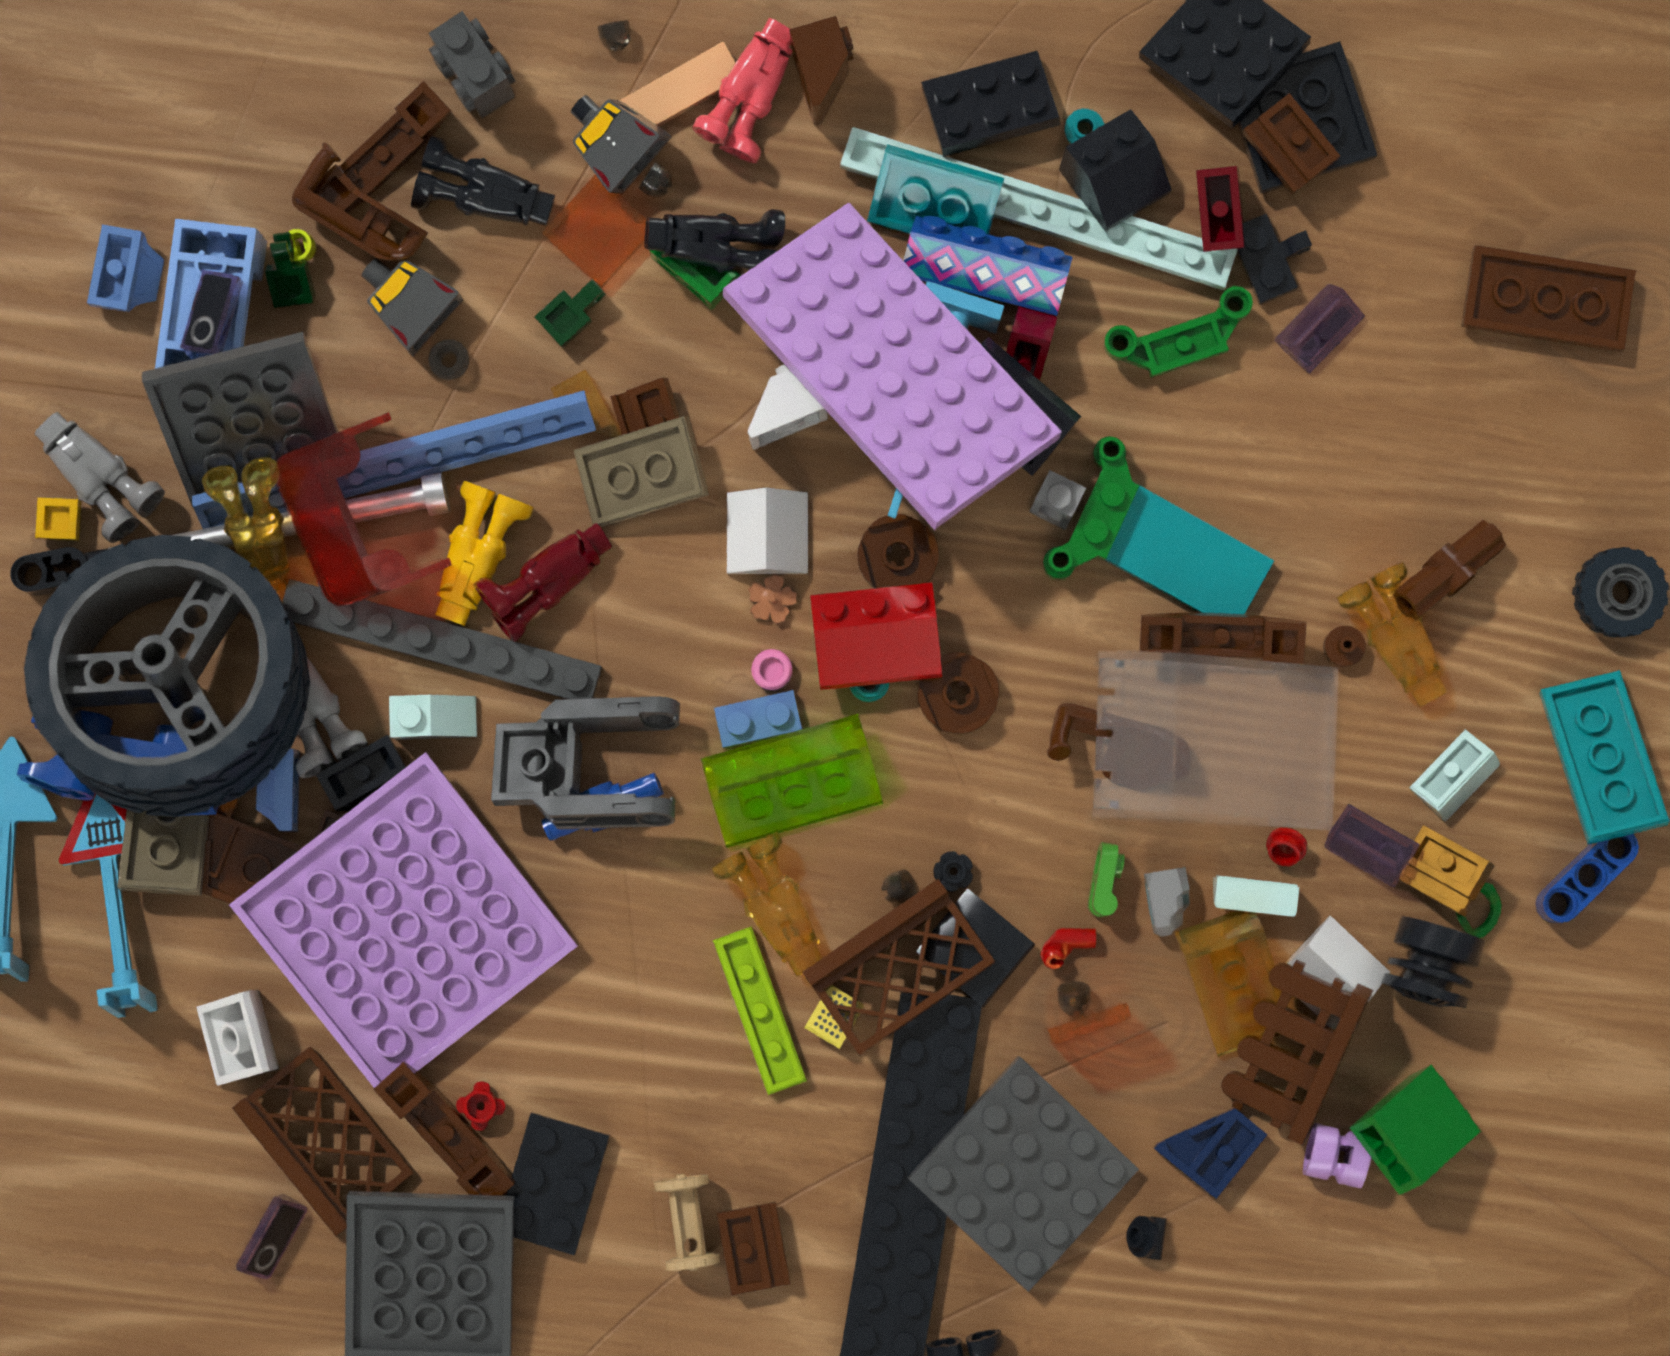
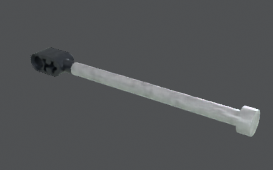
[10,472,450,596]

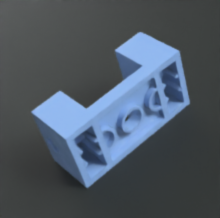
[155,219,267,369]

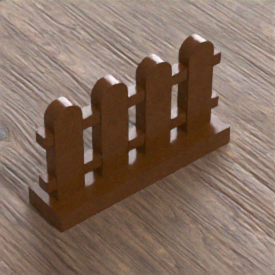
[1221,960,1373,1145]

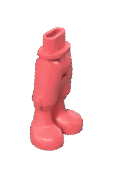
[692,18,793,163]

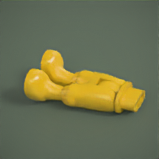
[435,481,534,626]

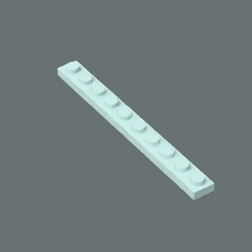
[840,127,1237,290]

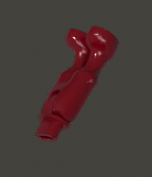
[473,523,612,642]

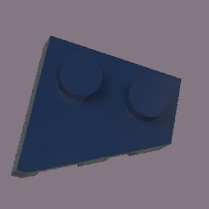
[1153,1108,1268,1199]

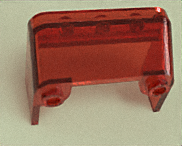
[272,412,452,606]

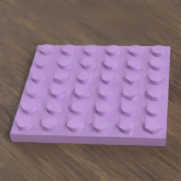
[229,752,578,1087]

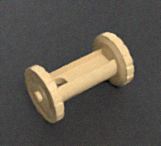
[654,1174,720,1271]

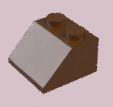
[789,16,854,125]

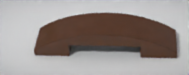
[314,81,452,213]
[1139,613,1306,663]
[373,1061,515,1196]

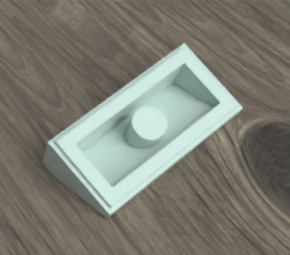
[1409,729,1500,821]
[1213,875,1299,917]

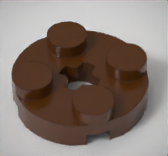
[857,514,939,588]
[918,652,999,734]

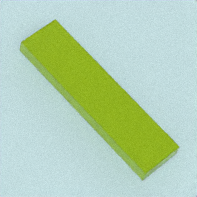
[713,926,807,1095]

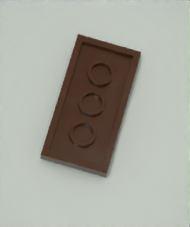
[1461,245,1636,352]

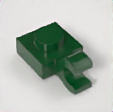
[265,232,316,308]
[534,279,606,348]

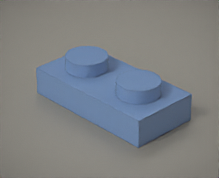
[714,690,802,748]

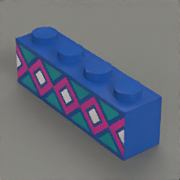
[903,216,1073,316]

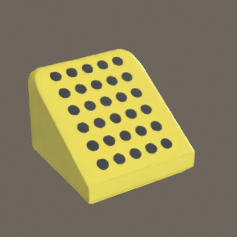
[804,986,864,1049]

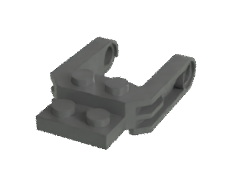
[491,696,680,829]

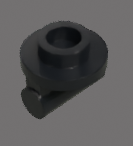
[1126,1216,1167,1260]

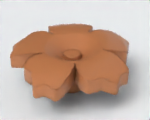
[748,574,797,624]

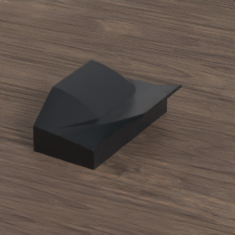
[316,735,406,811]

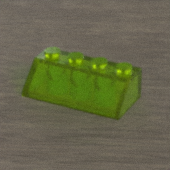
[701,714,883,848]

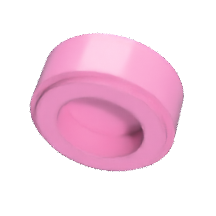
[751,649,792,691]

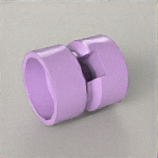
[1303,1123,1371,1189]

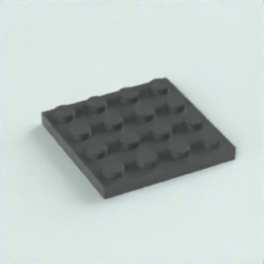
[142,332,347,507]
[907,1056,1139,1292]
[345,1191,515,1356]

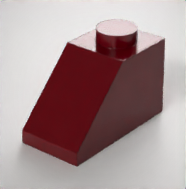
[1196,166,1245,252]
[1006,306,1058,380]

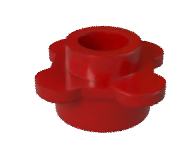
[456,1081,506,1131]

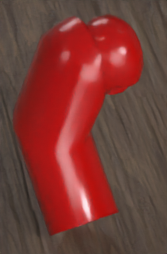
[1040,928,1096,970]

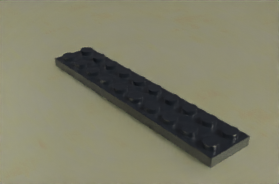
[840,986,982,1356]

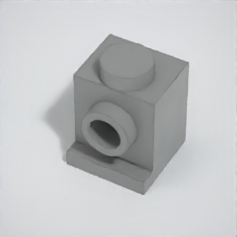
[1029,470,1086,530]

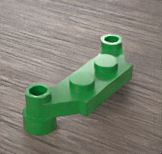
[1104,286,1253,378]
[1043,436,1140,580]

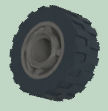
[1572,547,1669,638]

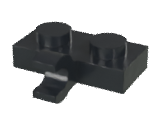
[1237,213,1312,305]

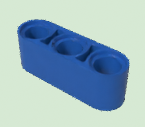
[1535,834,1639,923]

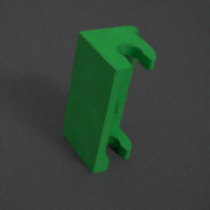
[649,250,741,310]

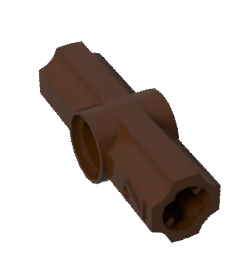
[1392,520,1506,621]

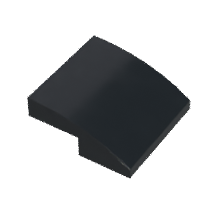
[916,888,1036,1008]

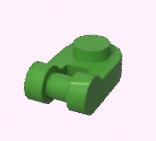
[1088,842,1125,917]

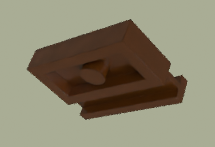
[1242,93,1340,195]
[610,377,680,435]
[717,1202,791,1296]

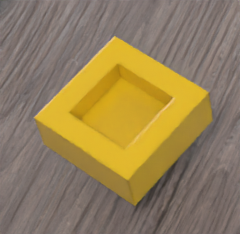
[35,497,81,541]

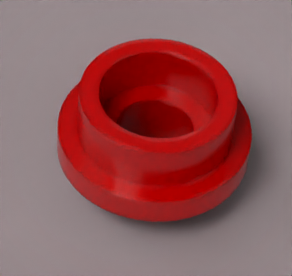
[1266,828,1308,867]

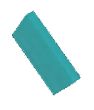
[867,144,1004,235]

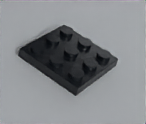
[1139,0,1311,129]
[1237,41,1377,194]

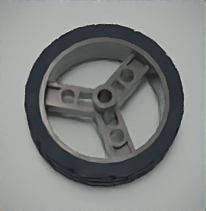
[24,535,310,817]

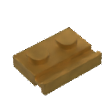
[1396,825,1495,917]

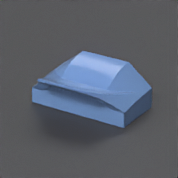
[87,224,164,312]
[256,749,300,832]

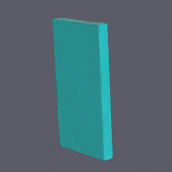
[1105,481,1274,614]
[1539,670,1670,845]

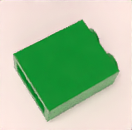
[1350,1064,1481,1195]

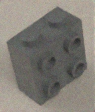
[428,11,516,119]

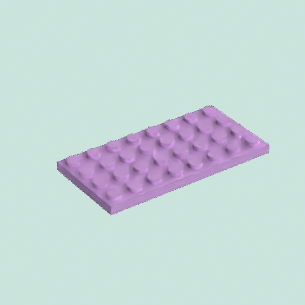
[723,203,1062,530]

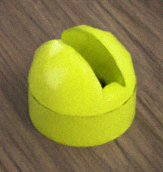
[288,229,316,261]

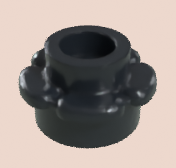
[933,851,973,892]

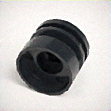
[1381,916,1485,1008]

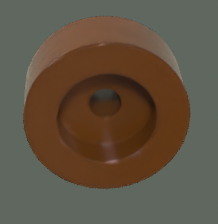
[1323,626,1366,667]

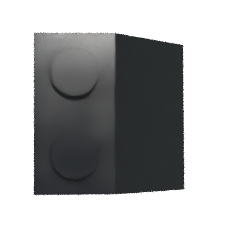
[1059,109,1172,232]

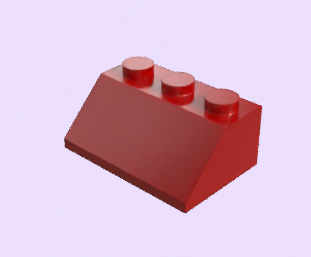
[810,582,942,690]

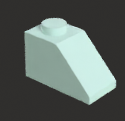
[389,695,477,740]

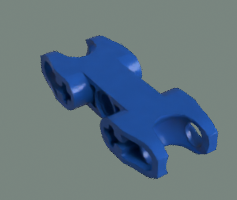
[17,710,218,817]

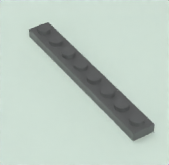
[282,579,602,699]

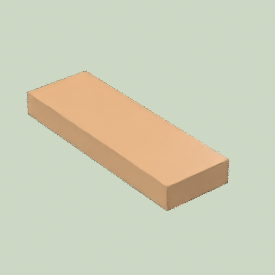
[620,42,736,127]

